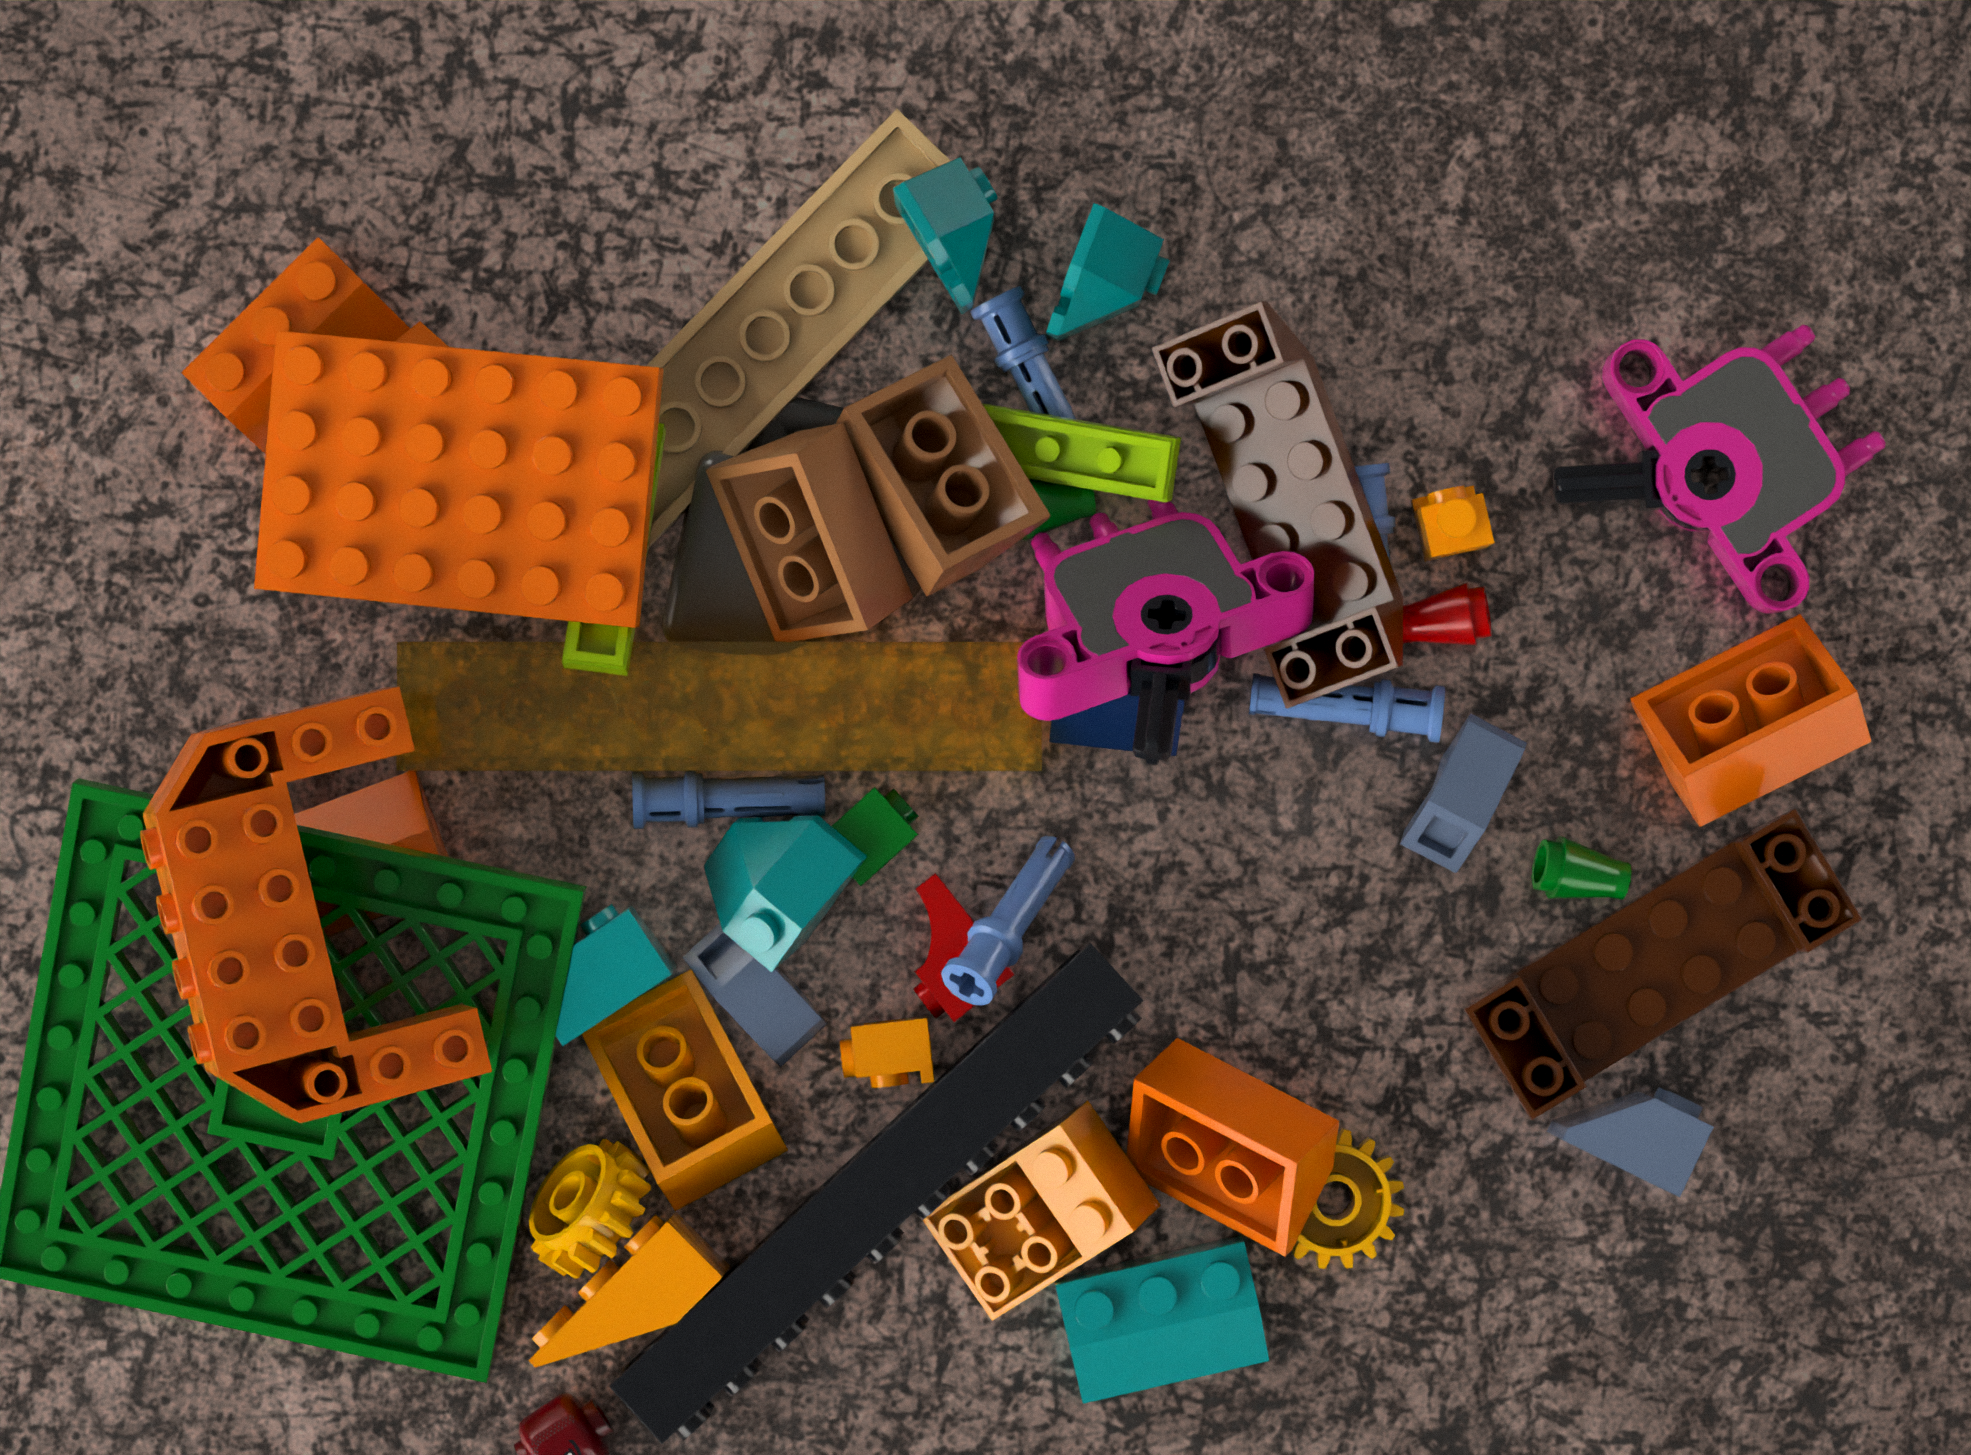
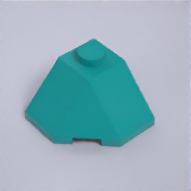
[893,157,998,314]
[1046,203,1170,343]
[703,815,867,972]
[555,904,677,1046]

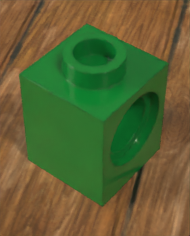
[831,787,919,886]

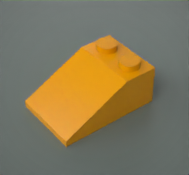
[582,969,788,1211]

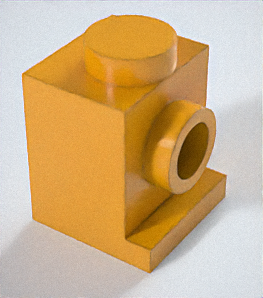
[1411,485,1495,562]
[840,1016,935,1088]

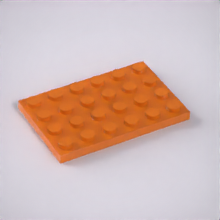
[254,330,664,628]

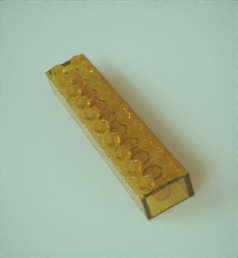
[396,642,1042,772]

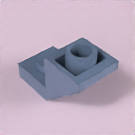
[1400,713,1527,873]
[682,923,828,1067]

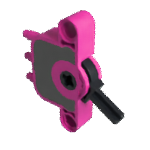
[1552,325,1886,614]
[1017,500,1314,765]

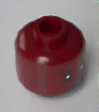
[514,1393,614,1455]

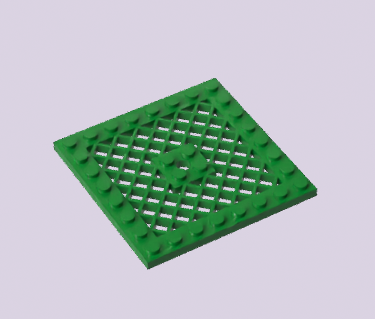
[0,778,587,1383]

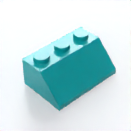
[1055,1235,1269,1404]

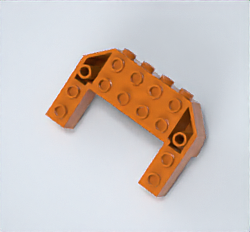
[140,686,492,1124]

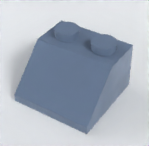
[1547,1087,1714,1197]

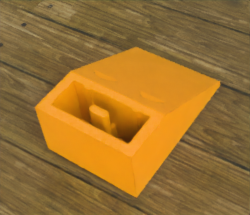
[922,1100,1161,1321]
[528,1212,730,1368]

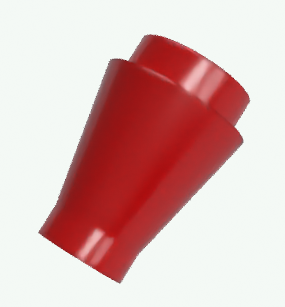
[1403,582,1492,645]

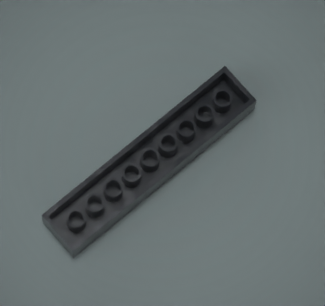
[609,940,1143,1444]

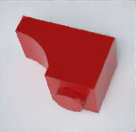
[913,873,1015,1022]

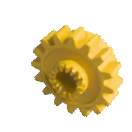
[1292,1128,1404,1269]
[529,1139,651,1279]

